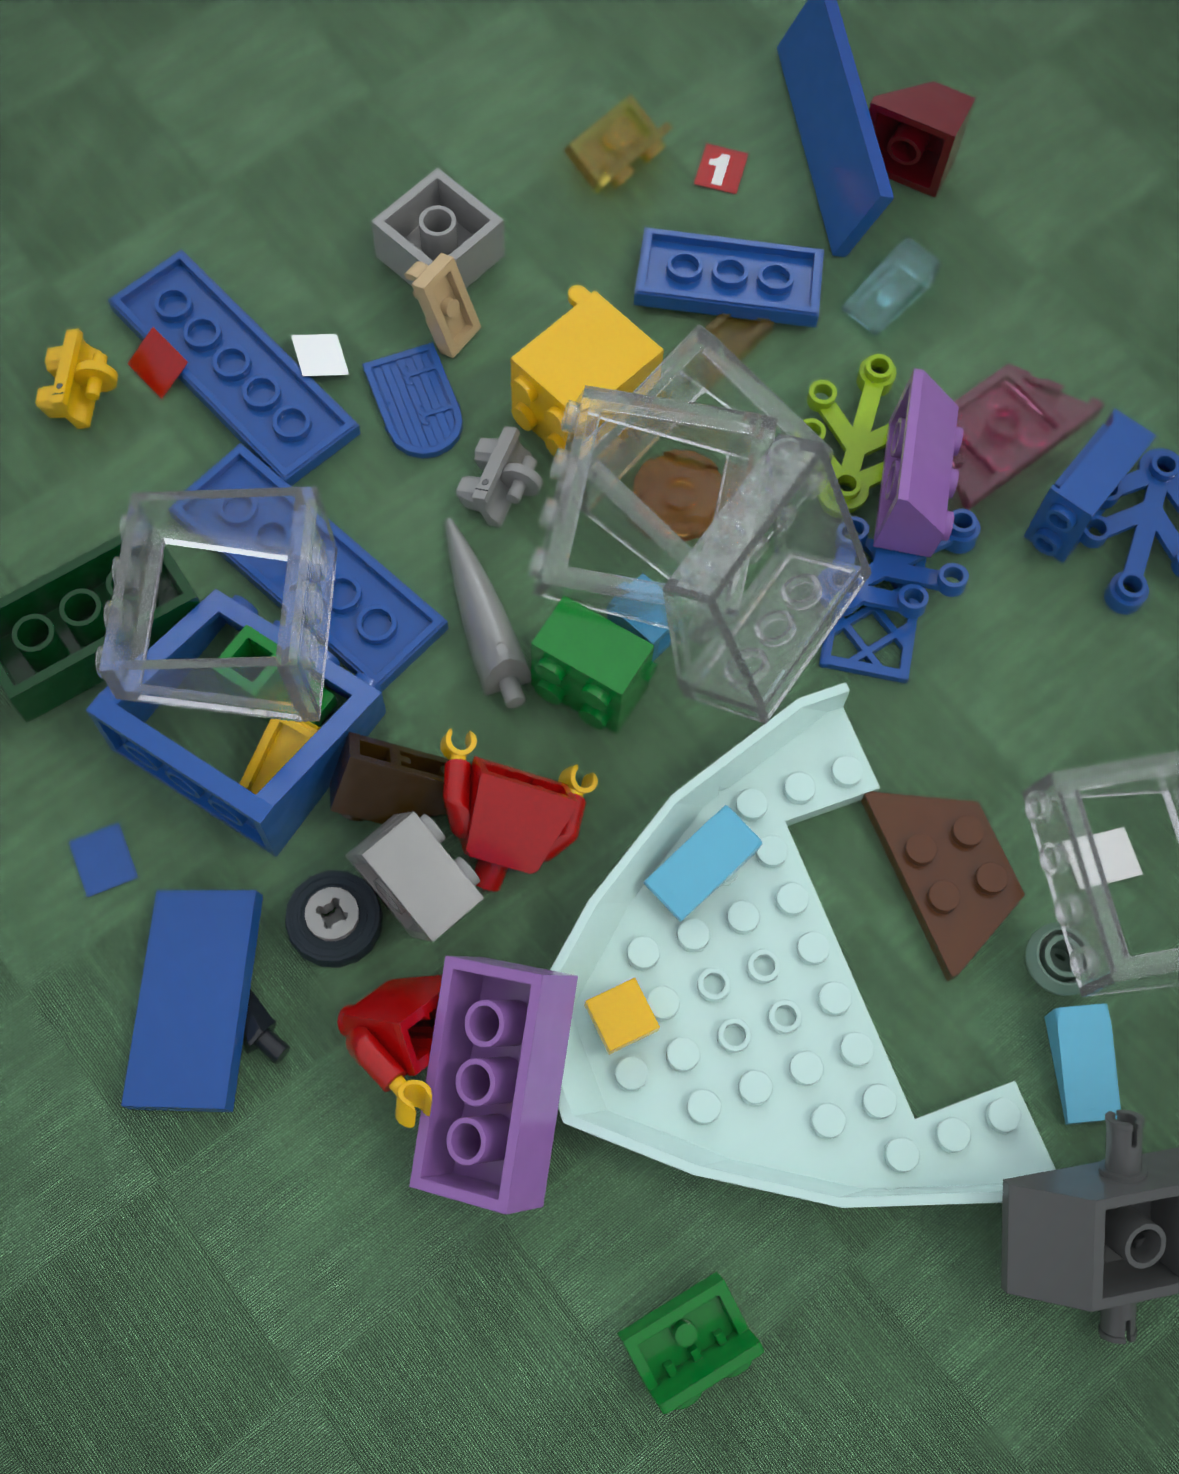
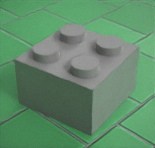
[371,167,505,288]
[345,811,484,942]

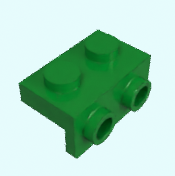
[617,1271,764,1415]

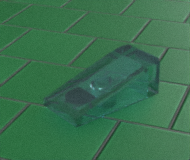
[842,237,940,336]

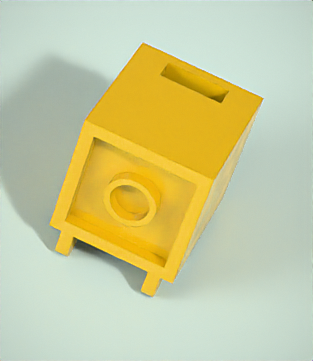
[510,285,664,471]

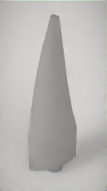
[445,518,531,708]

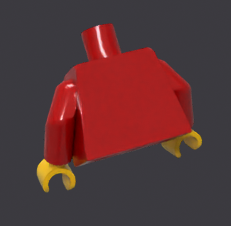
[440,728,598,892]
[337,975,442,1128]

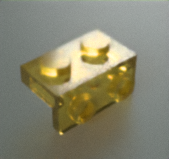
[563,94,673,193]

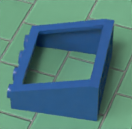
[86,589,386,857]

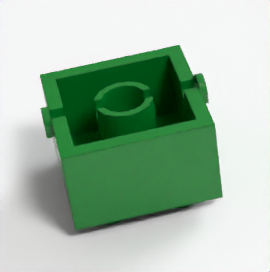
[531,595,658,734]

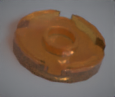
[632,449,728,542]

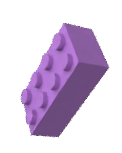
[409,956,578,1215]

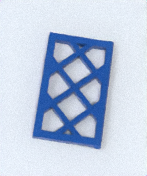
[819,535,926,684]

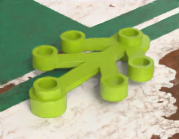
[795,354,897,514]

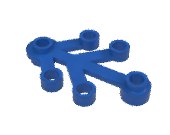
[1079,448,1179,615]
[816,509,981,619]

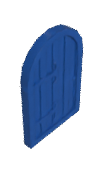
[362,342,463,459]

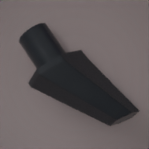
[243,988,291,1064]

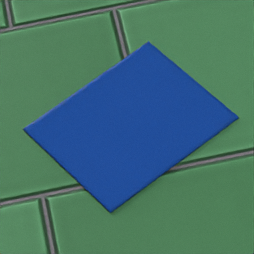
[68,822,139,898]

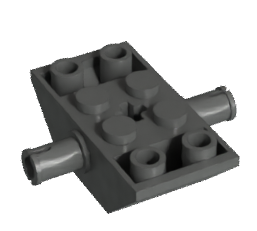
[1001,1110,1179,1344]

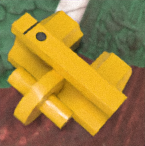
[35,328,118,429]

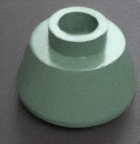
[1025,922,1100,996]

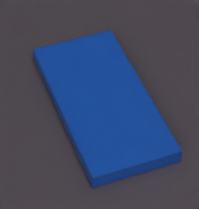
[634,227,824,328]
[121,890,263,1112]

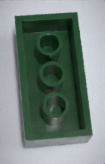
[0,519,200,723]

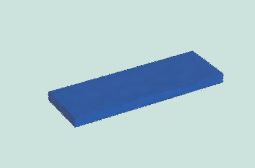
[776,0,894,257]
[108,249,361,486]
[169,443,449,692]

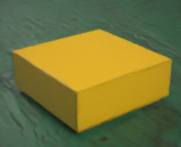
[584,978,660,1055]

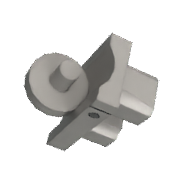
[456,426,543,527]

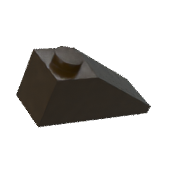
[330,732,449,824]

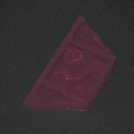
[952,363,1104,510]

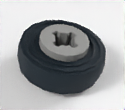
[285,870,383,968]

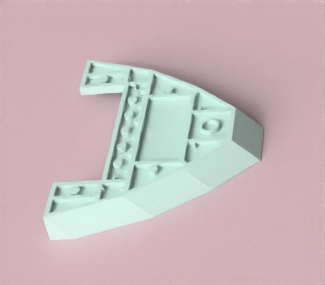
[550,682,1056,1208]

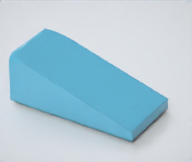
[644,805,762,922]
[1044,1003,1121,1125]

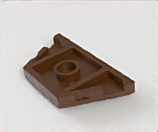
[861,792,1025,982]

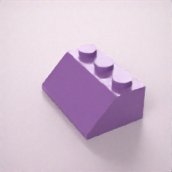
[873,368,963,558]

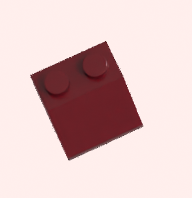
[869,81,976,198]

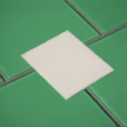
[291,334,349,376]
[1067,827,1143,889]

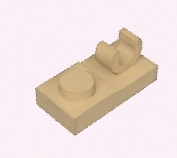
[404,253,481,358]

